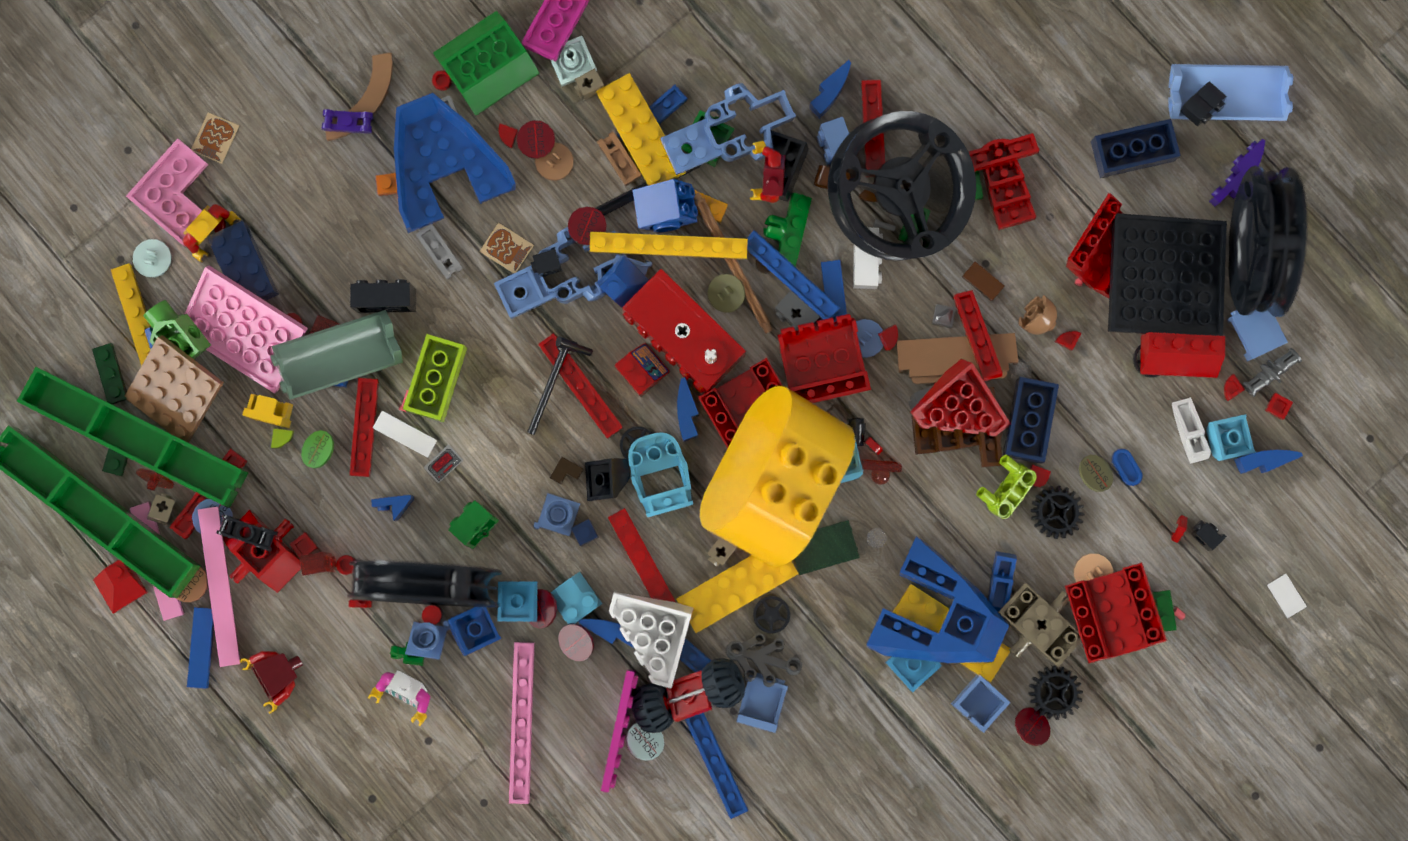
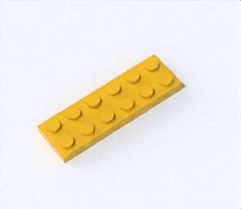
[596,73,685,186]
[676,555,799,633]
[892,584,1010,683]

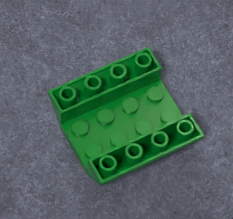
[433,11,540,116]

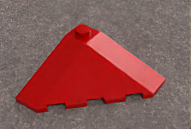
[911,359,1011,436]

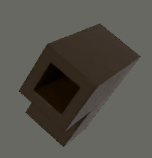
[550,457,584,484]

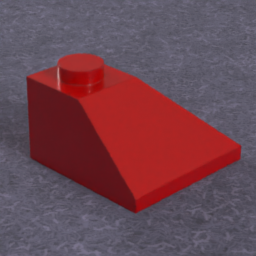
[93,560,148,614]

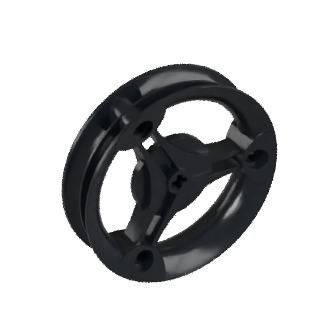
[828,111,976,261]
[1228,166,1307,317]
[347,560,502,607]

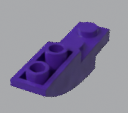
[1209,139,1265,207]

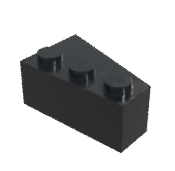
[770,130,809,202]

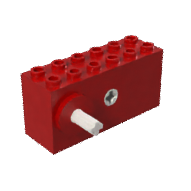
[622,269,746,394]

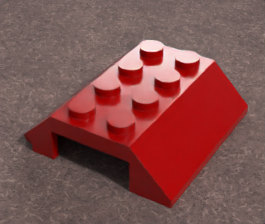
[777,314,871,403]

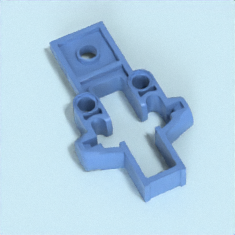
[660,83,796,175]
[494,227,627,319]

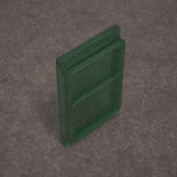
[794,520,860,575]

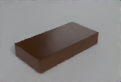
[962,262,1005,302]

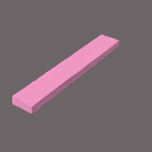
[130,502,184,621]

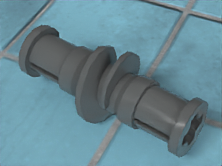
[1243,348,1302,397]

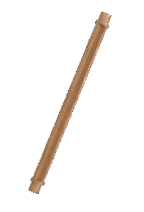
[694,192,773,334]

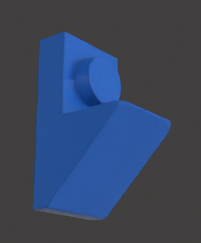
[371,495,414,521]

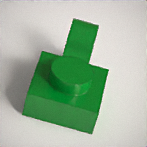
[390,642,425,666]

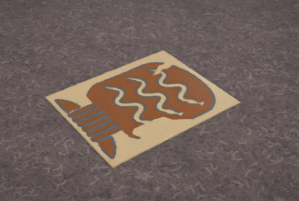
[191,112,239,164]
[479,223,534,273]

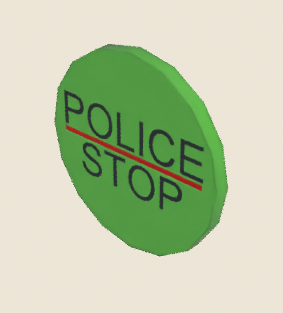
[301,430,334,469]

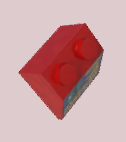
[614,343,670,397]

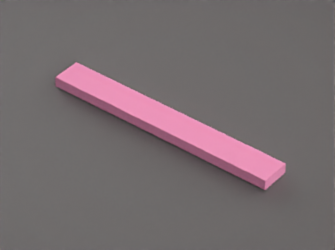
[198,506,241,667]
[509,642,535,804]

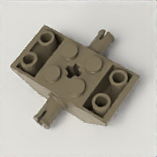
[998,583,1081,667]

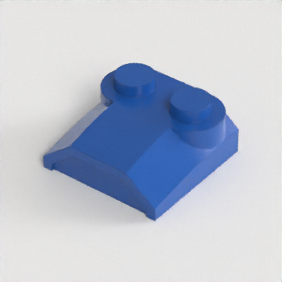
[448,607,501,656]

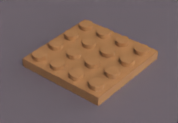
[125,335,224,443]

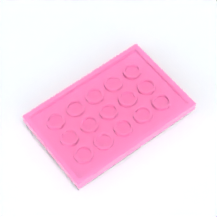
[185,266,308,393]

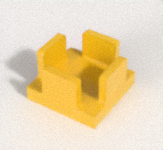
[242,394,293,429]

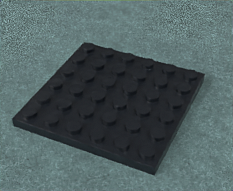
[1108,213,1227,336]

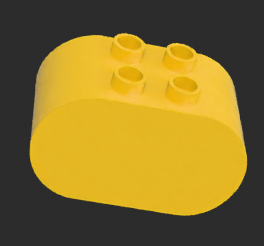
[700,386,855,567]

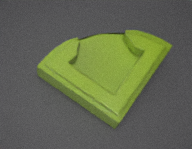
[271,428,294,449]

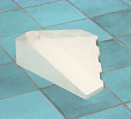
[609,592,693,688]

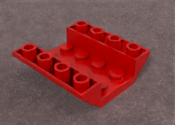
[1066,193,1124,298]
[698,358,783,449]
[1065,562,1167,663]

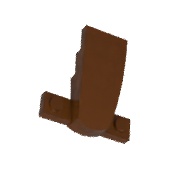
[911,387,1003,468]

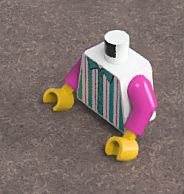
[368,670,430,726]

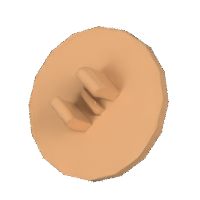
[1074,554,1113,582]

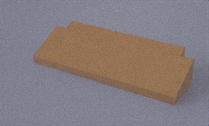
[897,333,1018,384]

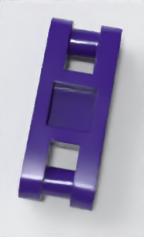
[322,109,373,134]

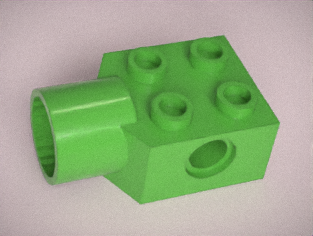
[143,300,211,359]

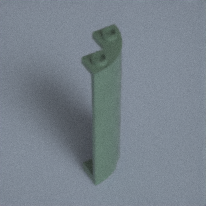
[270,310,403,400]

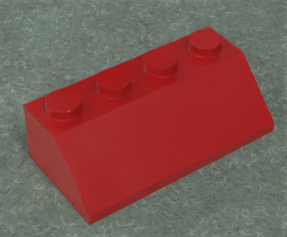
[1140,332,1225,378]

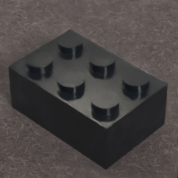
[350,279,416,313]

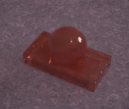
[861,459,902,485]

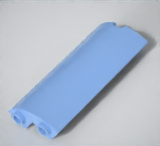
[1168,64,1293,121]

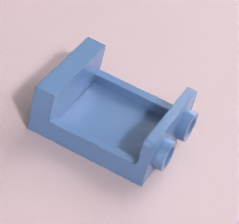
[1227,310,1288,362]
[736,672,788,733]

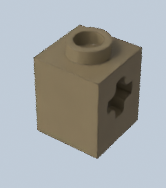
[574,68,604,101]
[147,493,175,525]
[707,537,737,567]

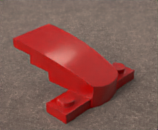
[969,133,1040,230]

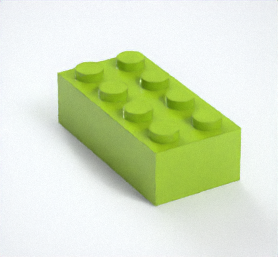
[403,334,467,423]

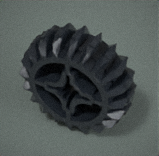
[1030,486,1085,539]
[1028,666,1083,720]

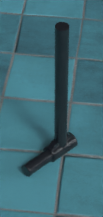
[527,336,593,435]

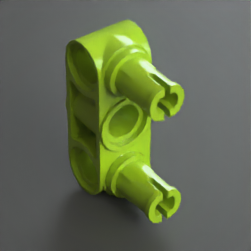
[976,455,1036,519]

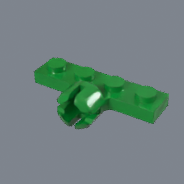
[763,192,812,267]

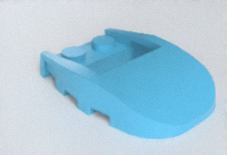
[628,432,693,517]

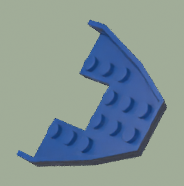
[394,93,516,233]

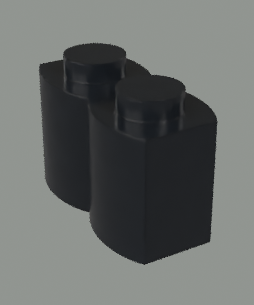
[1180,81,1227,127]

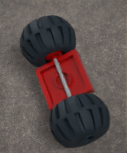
[632,658,745,733]

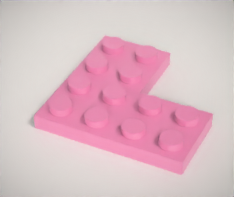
[126,138,208,247]

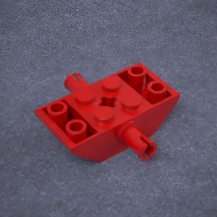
[223,510,306,593]

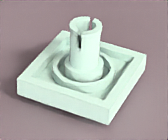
[551,36,597,87]

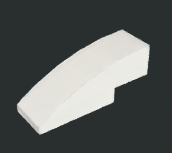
[1172,398,1211,464]
[373,411,437,458]

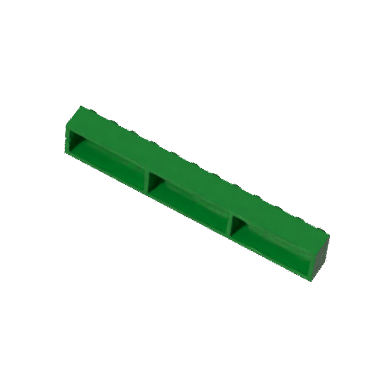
[16,367,248,508]
[0,425,201,598]

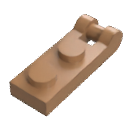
[596,131,642,187]

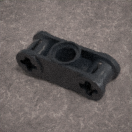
[216,514,278,551]

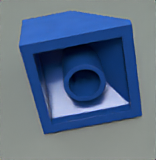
[597,255,649,308]

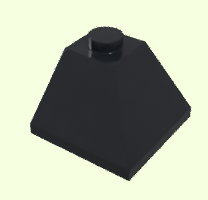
[585,458,630,501]

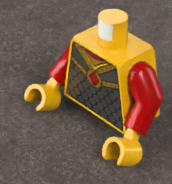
[183,204,240,263]

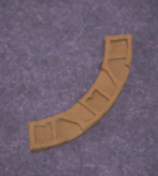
[325,52,393,141]

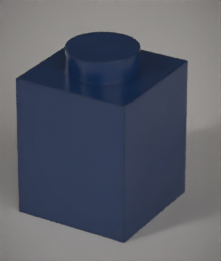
[571,519,599,546]

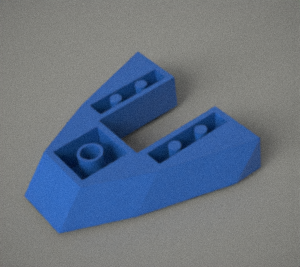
[866,536,1009,663]

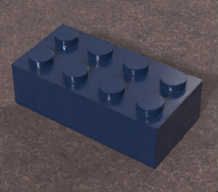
[1091,119,1181,178]
[207,221,279,301]
[1002,377,1059,464]

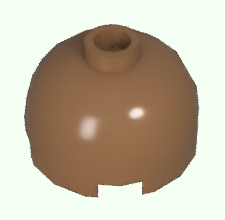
[1018,295,1057,335]

